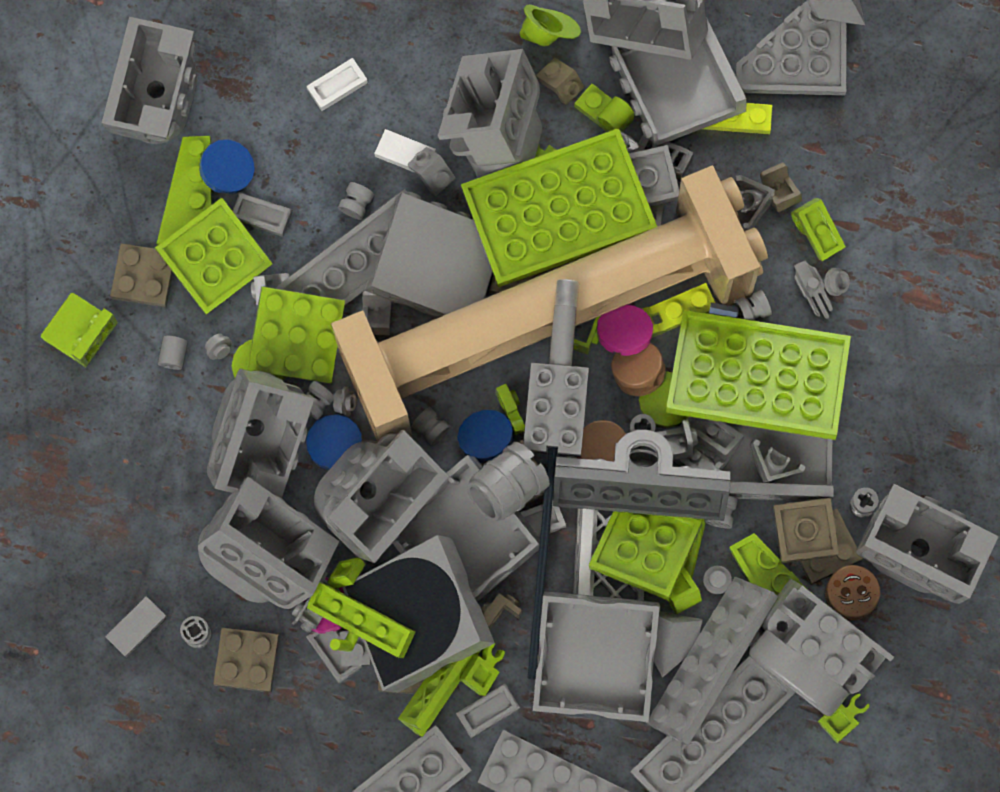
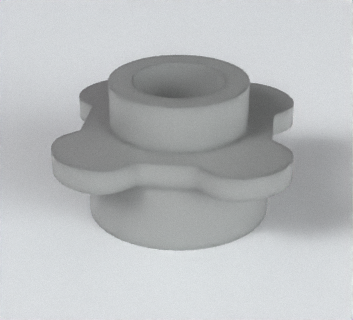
[333,386,356,418]

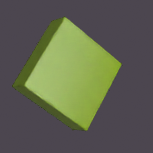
[327,557,366,589]

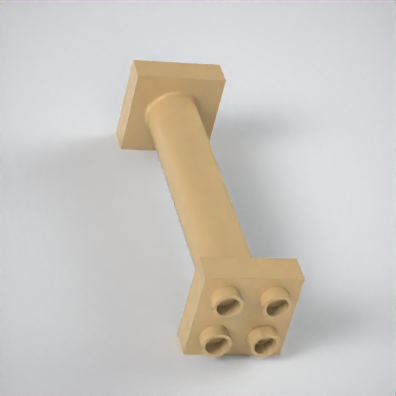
[331,165,768,441]

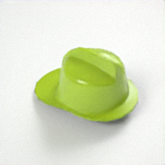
[520,4,581,47]

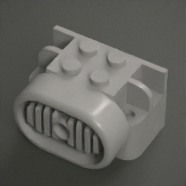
[583,0,708,60]
[102,17,198,144]
[438,49,543,178]
[207,369,315,498]
[314,430,449,563]
[198,476,339,609]
[856,484,999,604]
[749,579,894,716]

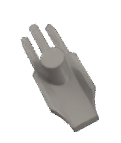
[794,260,833,319]

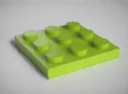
[155,198,272,315]
[247,286,345,384]
[589,511,702,601]

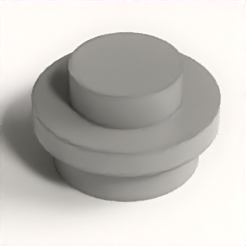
[824,268,850,296]
[205,334,232,360]
[703,566,732,595]

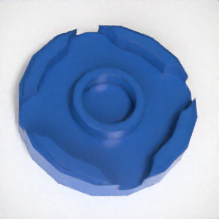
[199,139,255,194]
[457,410,514,463]
[306,415,362,470]

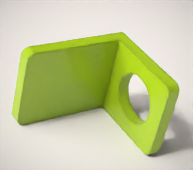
[573,316,600,355]

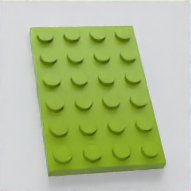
[461,128,657,287]
[666,310,851,440]

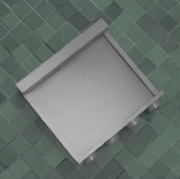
[609,17,746,147]
[365,192,492,318]
[722,422,834,501]

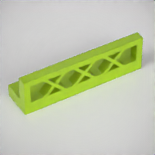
[398,650,481,737]

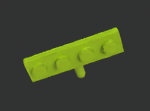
[306,582,415,659]

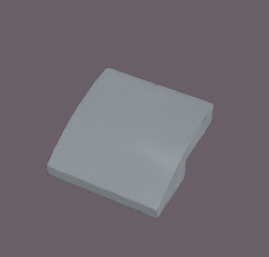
[673,417,744,470]

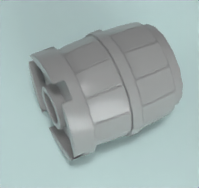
[467,442,550,521]

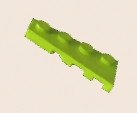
[156,136,212,246]
[729,533,813,595]

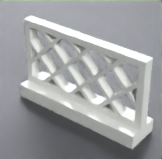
[573,508,644,601]

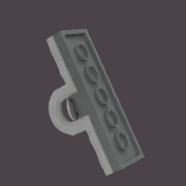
[552,430,730,521]

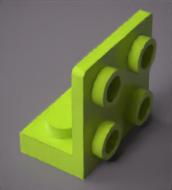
[41,293,118,368]

